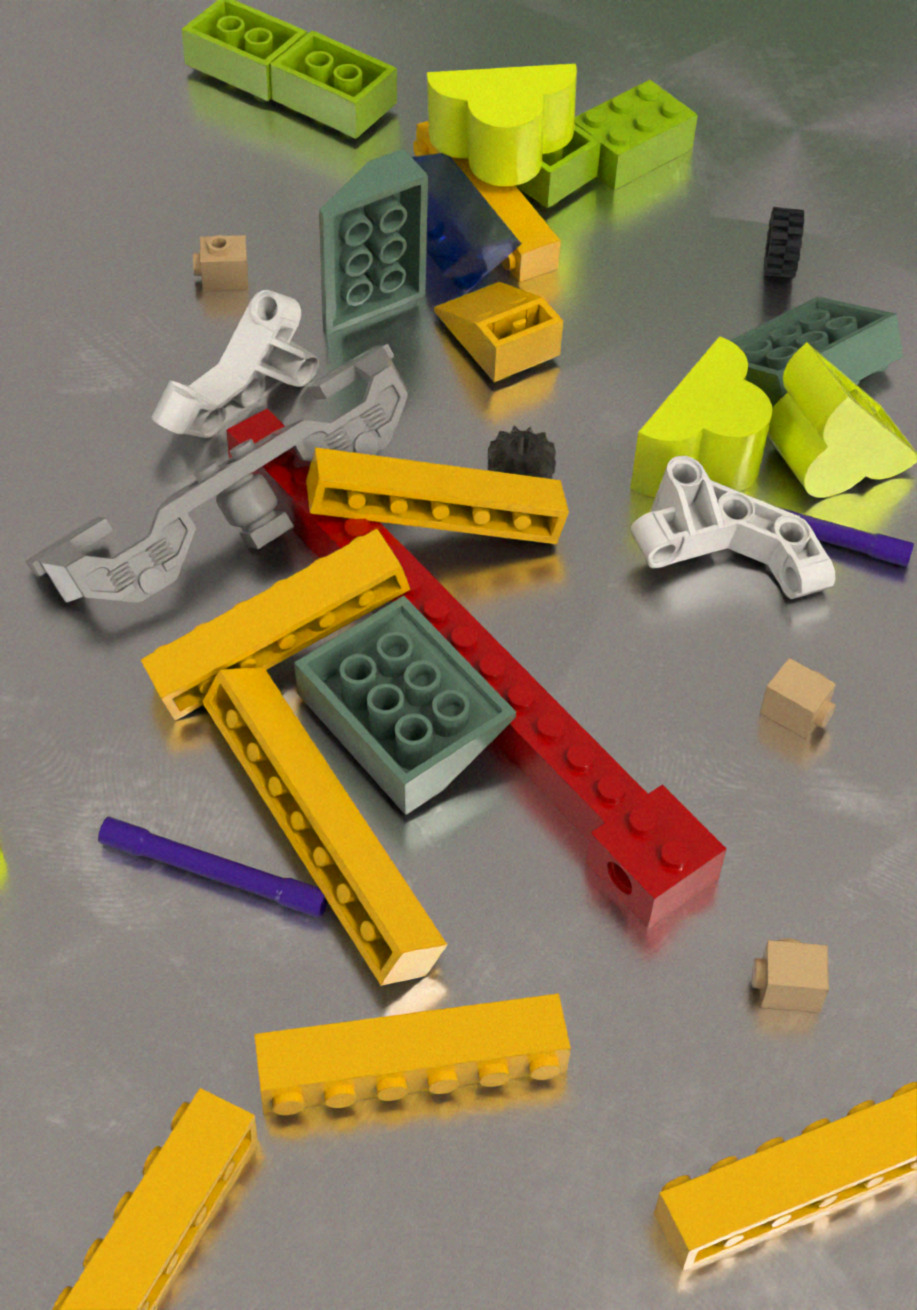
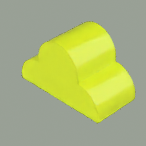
[427,63,577,186]
[630,336,772,497]
[767,342,917,498]

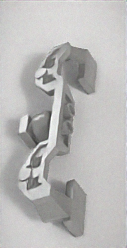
[25,344,408,603]

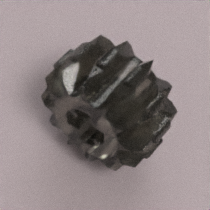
[487,426,556,479]

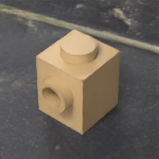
[193,235,249,291]
[760,658,836,739]
[752,938,829,1013]

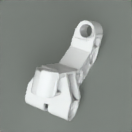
[151,290,319,438]
[630,456,835,599]

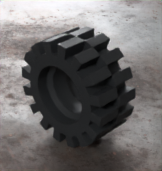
[764,207,804,278]

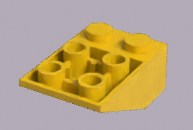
[434,282,563,382]

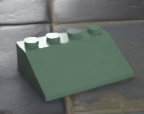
[319,148,428,335]
[702,297,903,408]
[294,596,516,815]

